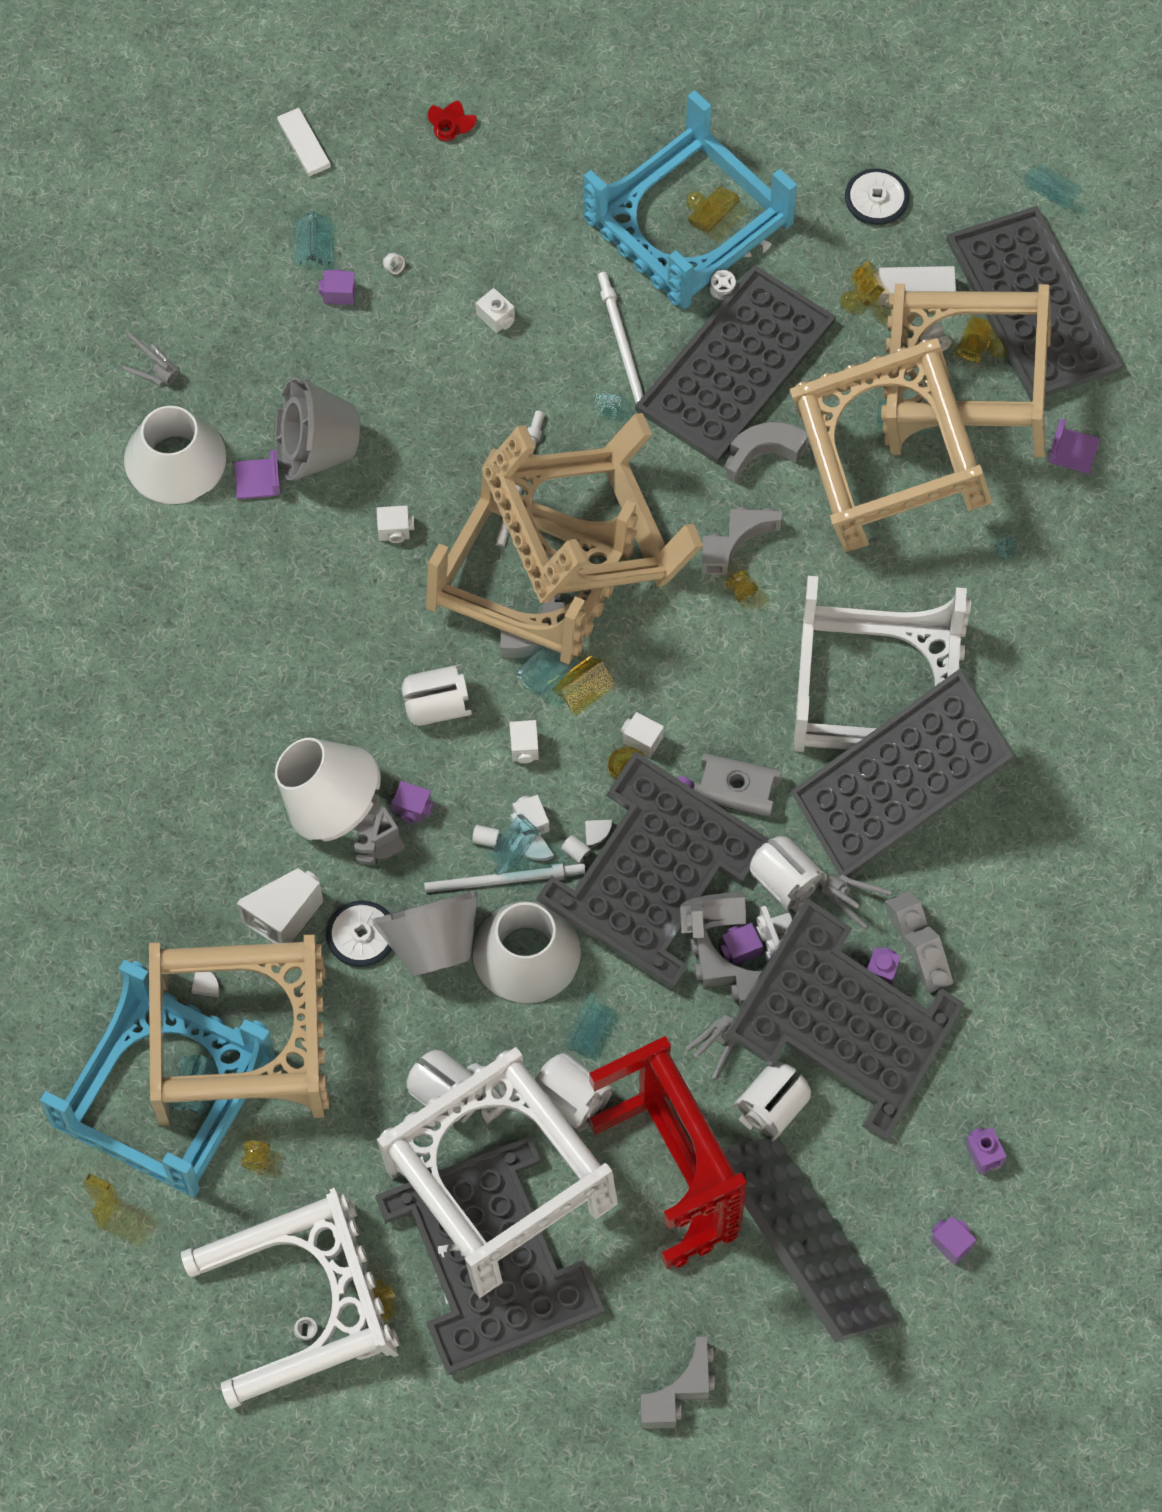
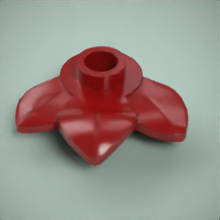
[428,100,477,141]

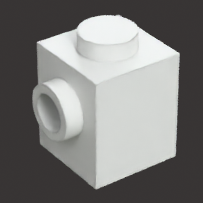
[475,288,515,333]
[376,505,414,543]
[621,712,664,758]
[509,720,539,763]
[510,795,549,840]

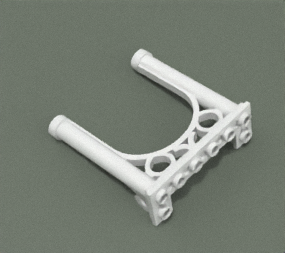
[181,1188,400,1409]

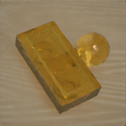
[686,186,740,233]
[840,261,885,311]
[955,315,1006,364]

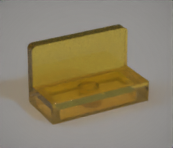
[550,656,615,715]
[83,1173,120,1230]

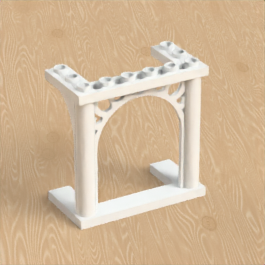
[793,576,971,752]
[377,1047,618,1298]

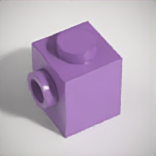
[319,269,356,305]
[391,781,434,824]
[719,923,763,966]
[867,947,901,985]
[965,1127,1007,1174]
[931,1216,976,1265]

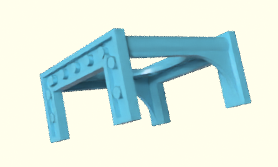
[583,90,797,310]
[40,960,276,1198]

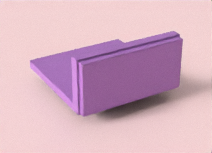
[1048,419,1100,474]
[234,450,281,499]

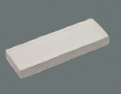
[277,108,331,177]

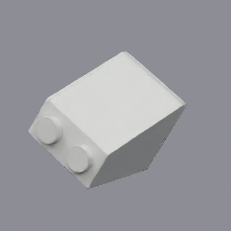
[237,868,323,943]

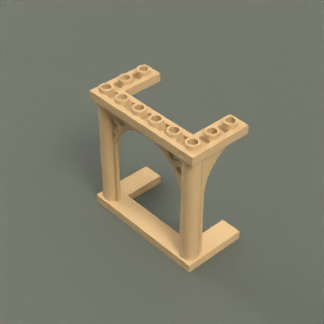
[881,284,1051,457]
[790,338,993,552]
[481,413,704,603]
[426,448,639,665]
[149,934,329,1126]

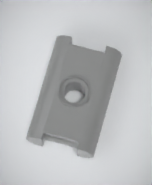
[694,753,782,817]

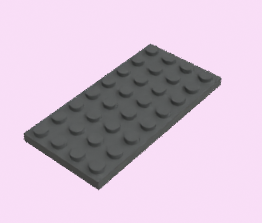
[946,206,1123,401]
[635,265,836,464]
[790,668,1017,878]
[721,1138,900,1343]

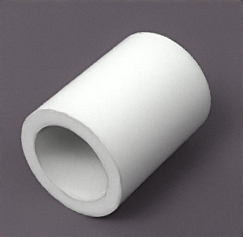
[472,825,500,848]
[561,835,592,864]

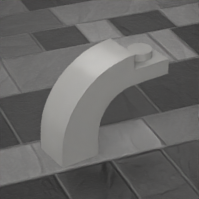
[724,422,809,483]
[500,594,565,658]
[680,892,746,938]

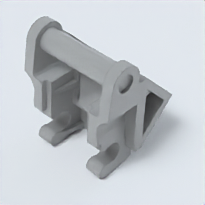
[354,794,405,865]

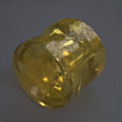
[726,570,759,602]
[241,1140,271,1170]

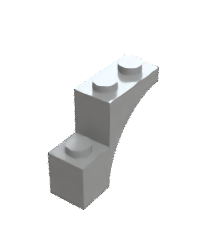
[701,507,782,575]
[885,891,954,993]
[690,930,762,1009]
[640,1336,714,1429]

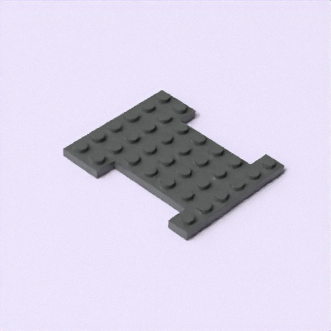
[536,751,770,989]
[725,898,965,1141]
[375,1135,605,1376]

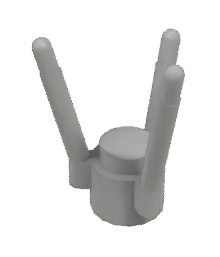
[122,333,180,387]
[822,874,892,929]
[685,1015,736,1079]

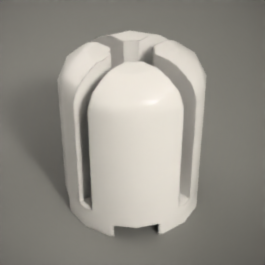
[402,664,472,726]
[750,836,827,912]
[407,1050,478,1127]
[535,1053,612,1132]
[732,1062,811,1142]

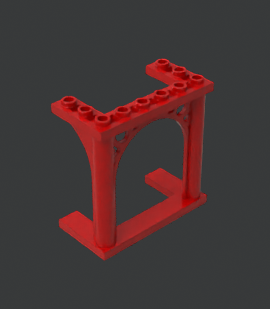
[589,1036,747,1269]

